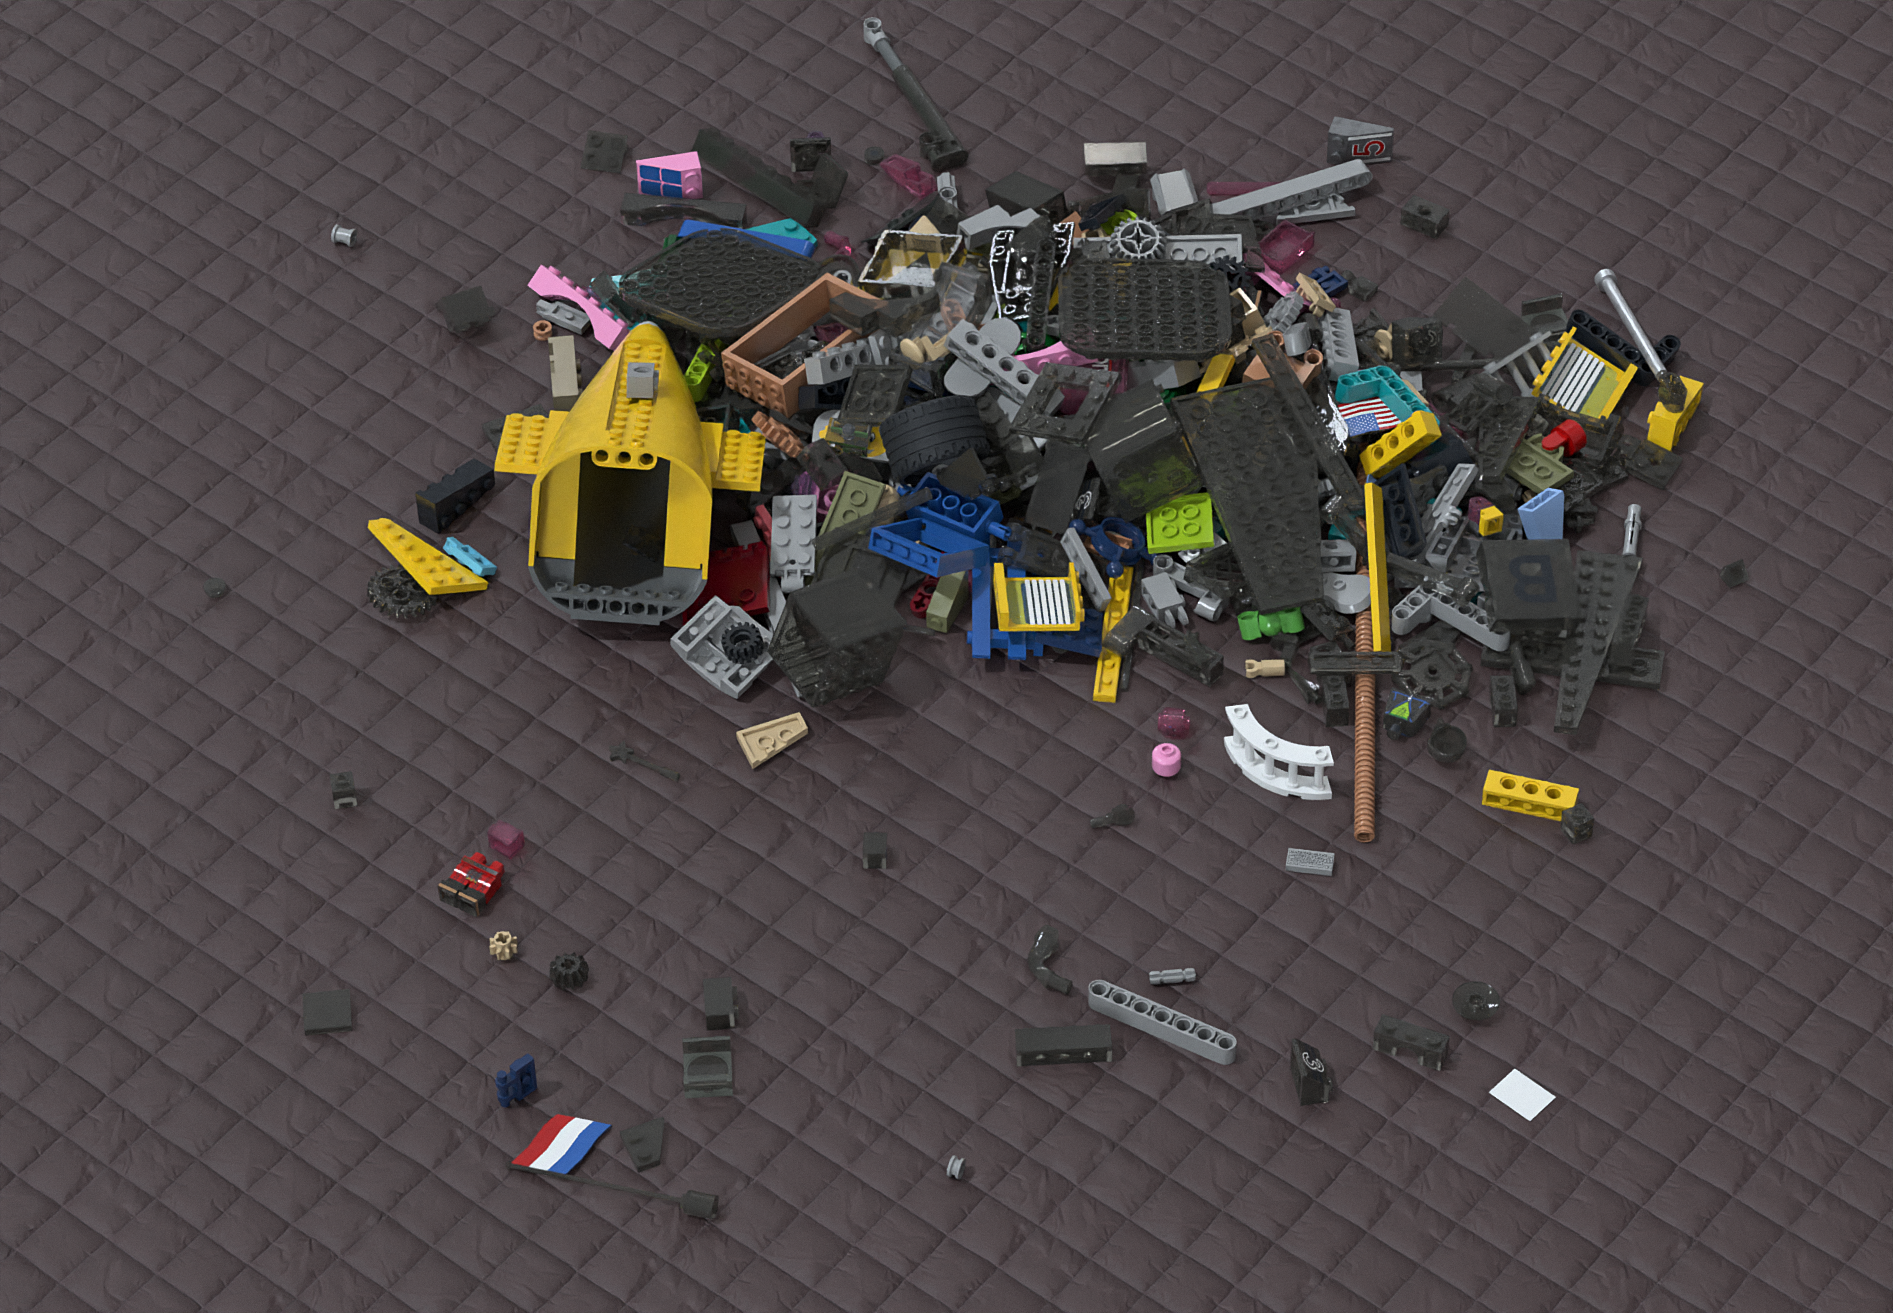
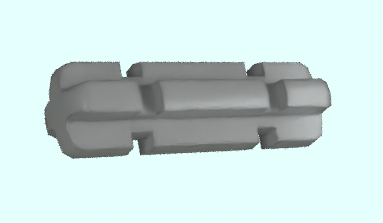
[1149,968,1196,985]

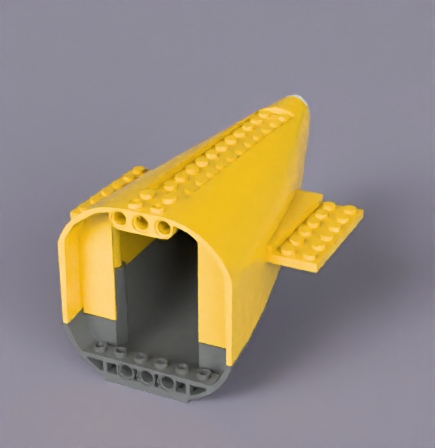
[495,321,766,625]

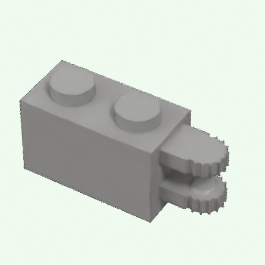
[1141,572,1188,629]

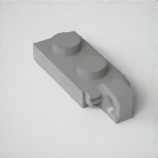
[536,299,592,335]

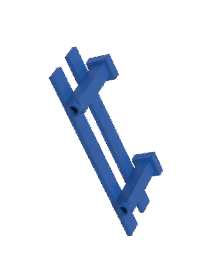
[967,526,1043,660]

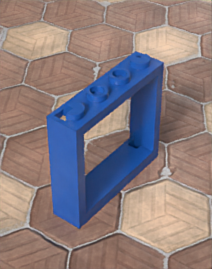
[868,517,989,577]

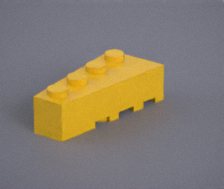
[1645,376,1704,458]

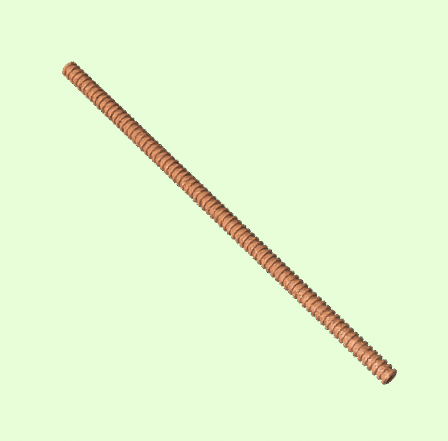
[1354,442,1375,842]

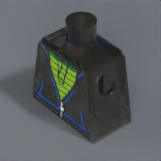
[1383,687,1432,740]

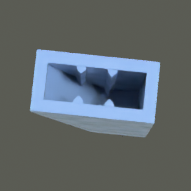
[1518,488,1564,557]

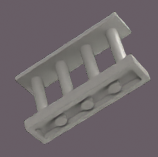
[1478,331,1576,419]

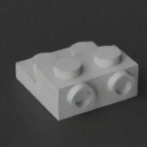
[868,320,911,377]

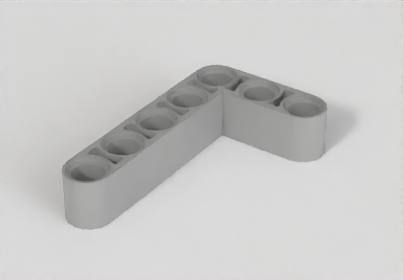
[1391,581,1511,651]

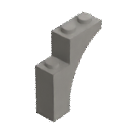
[956,205,1056,251]

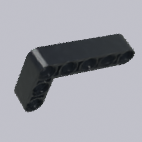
[1565,309,1681,386]

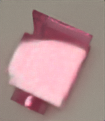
[487,820,525,859]

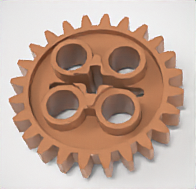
[751,411,811,463]

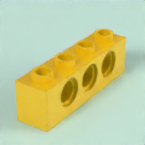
[1359,410,1442,479]
[1482,770,1579,824]

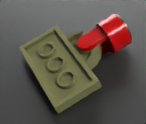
[1480,419,1587,494]

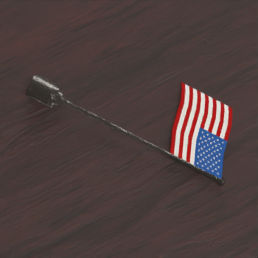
[1296,313,1401,443]

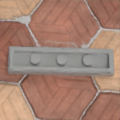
[1061,527,1111,612]

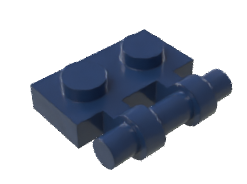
[1293,265,1348,303]
[495,1053,538,1107]

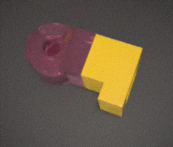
[1468,497,1504,536]

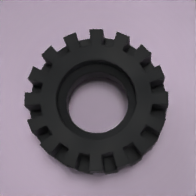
[721,622,764,664]

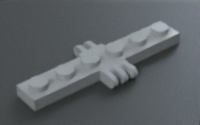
[1397,464,1479,569]

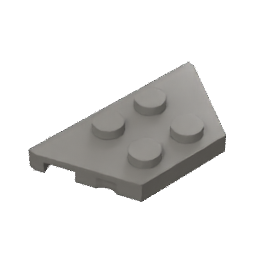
[1277,194,1355,226]

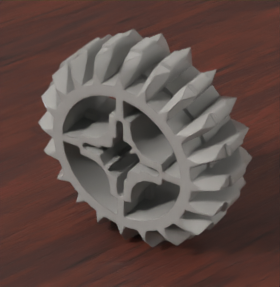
[1110,216,1167,271]

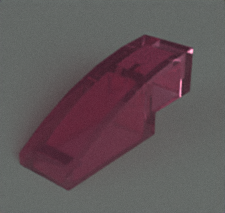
[880,154,937,199]

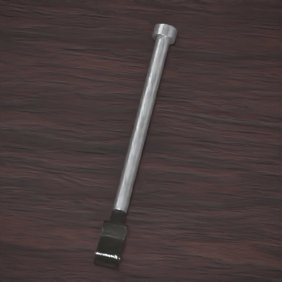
[1594,269,1688,413]

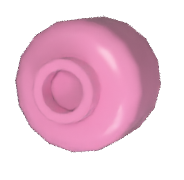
[1152,743,1181,777]

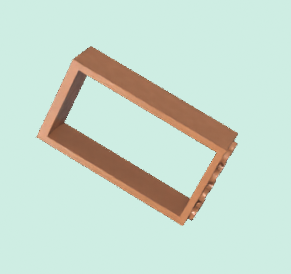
[721,273,891,418]

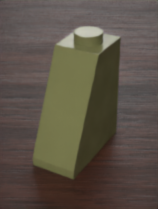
[926,570,969,633]

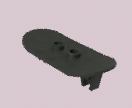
[860,191,940,255]

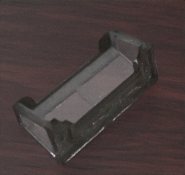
[889,262,993,397]

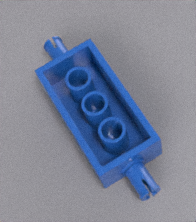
[897,472,1012,543]

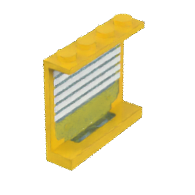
[1531,326,1638,435]
[993,562,1084,631]

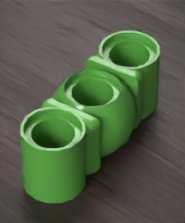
[1237,604,1305,640]

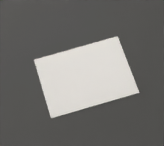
[1489,1069,1556,1121]

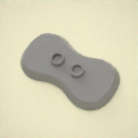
[1285,572,1371,614]

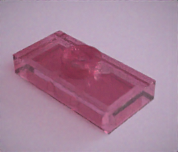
[814,320,853,348]

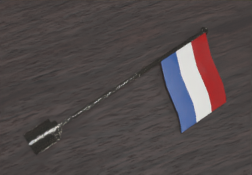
[505,1114,719,1219]

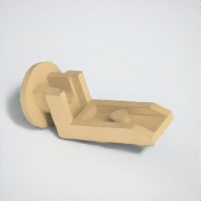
[900,331,951,367]

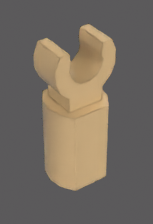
[1245,660,1285,678]

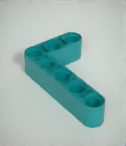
[1335,366,1440,444]

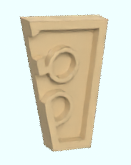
[736,712,808,769]

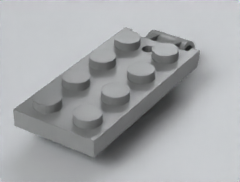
[770,495,817,594]

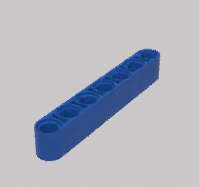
[678,220,816,268]

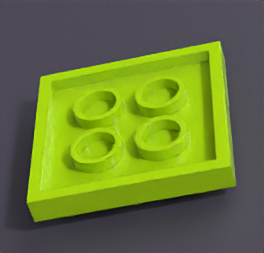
[1145,492,1215,554]

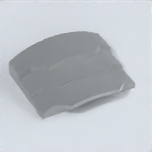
[670,595,782,699]

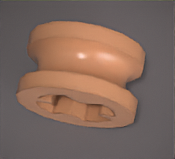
[533,320,552,341]

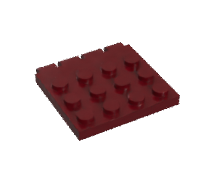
[683,541,770,625]

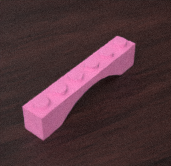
[528,265,631,351]
[990,330,1098,385]

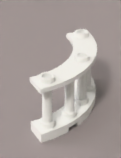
[1224,704,1334,800]

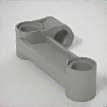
[1153,554,1230,622]

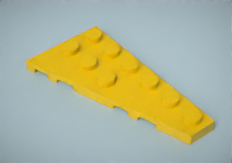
[368,518,488,595]

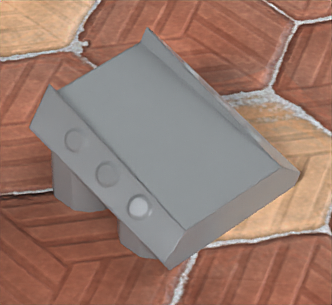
[1150,168,1201,218]

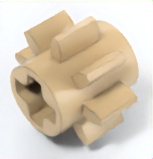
[489,931,518,960]

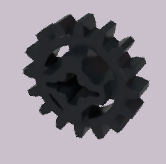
[1204,255,1250,300]

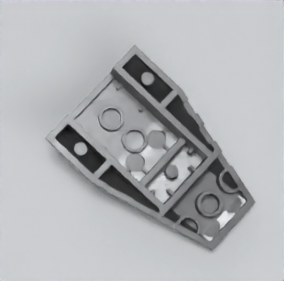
[1425,501,1523,592]

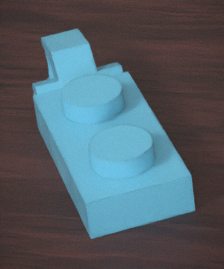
[443,537,497,577]

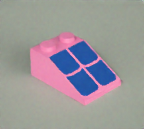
[636,151,703,201]

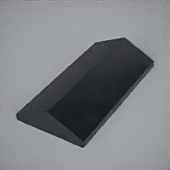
[1374,463,1427,562]

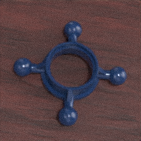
[1069,509,1165,579]

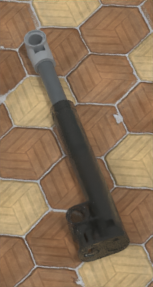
[864,17,969,172]

